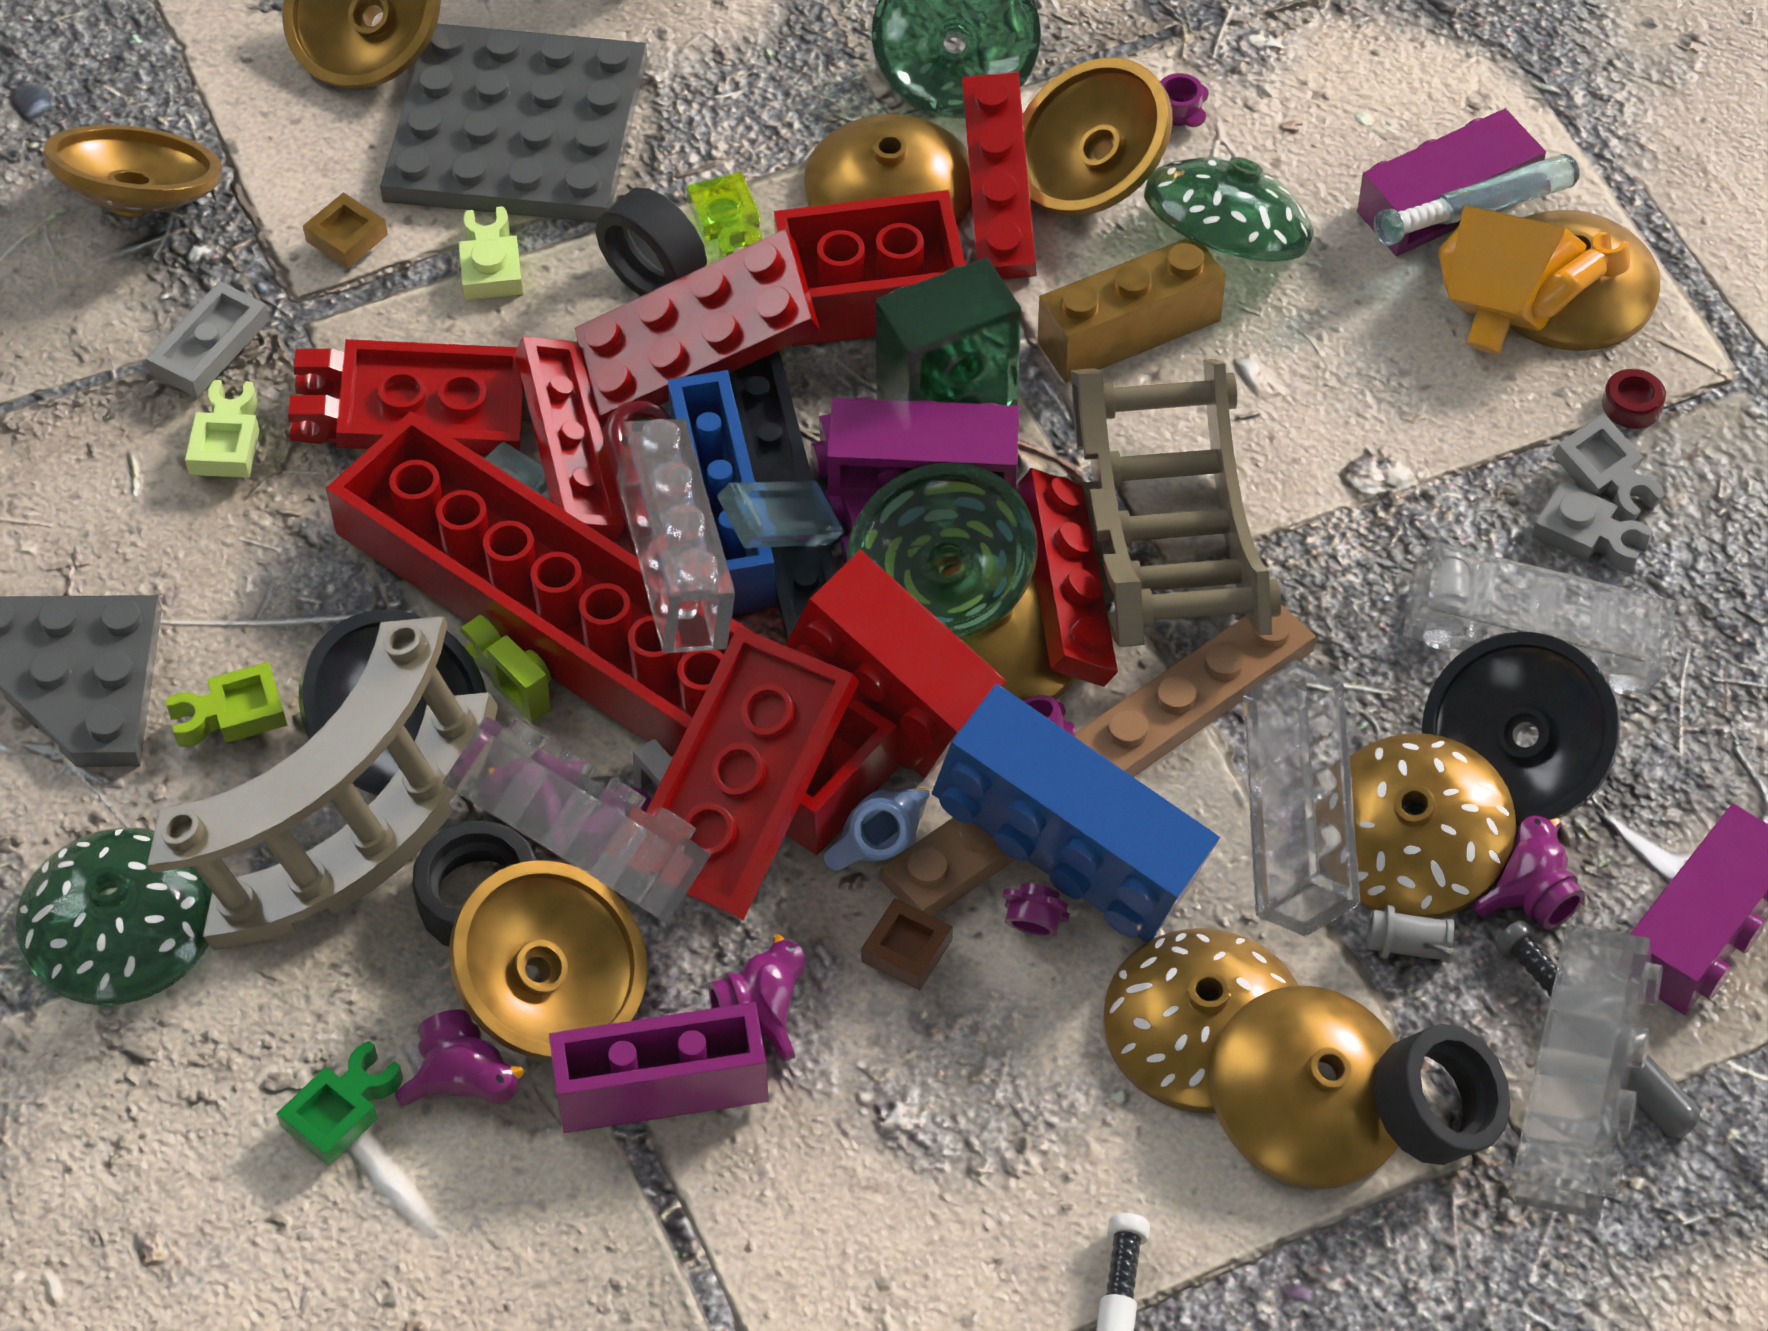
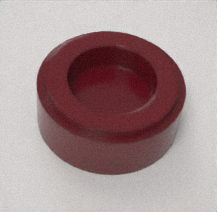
[1602,369,1666,429]

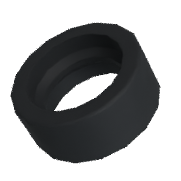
[595,187,707,296]
[412,821,537,947]
[1373,1024,1511,1165]

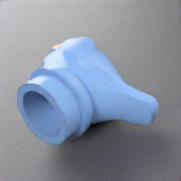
[824,788,930,871]

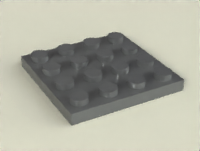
[380,23,648,222]

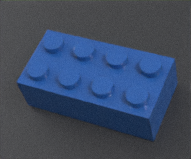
[931,683,1220,943]

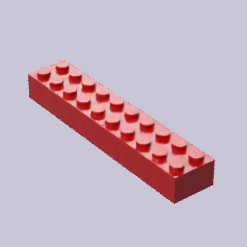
[326,411,898,856]

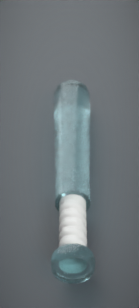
[1374,154,1580,245]

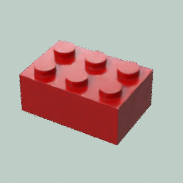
[774,190,969,347]
[785,549,1006,779]

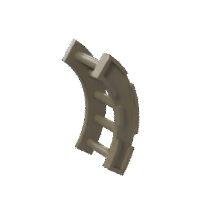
[1071,359,1281,647]
[147,616,498,950]

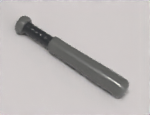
[1495,920,1700,1138]

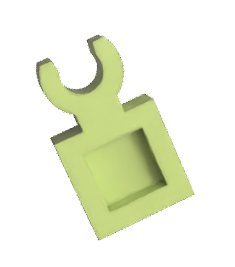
[459,206,523,301]
[185,380,260,478]

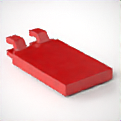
[288,339,524,456]

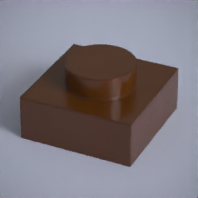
[861,898,953,991]

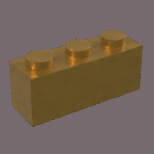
[1037,234,1226,383]

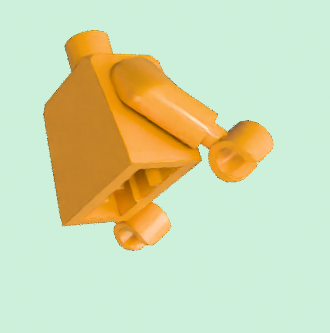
[1438,205,1630,355]

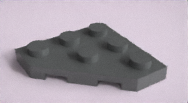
[0,595,162,767]

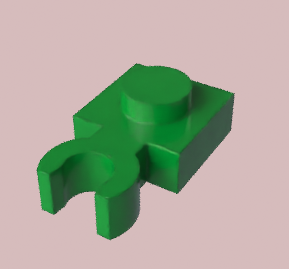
[276,1041,403,1166]

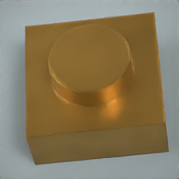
[303,192,388,269]

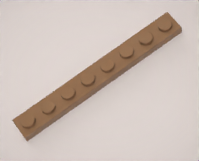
[881,604,1316,917]

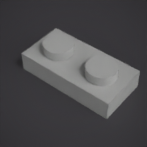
[146,281,270,398]

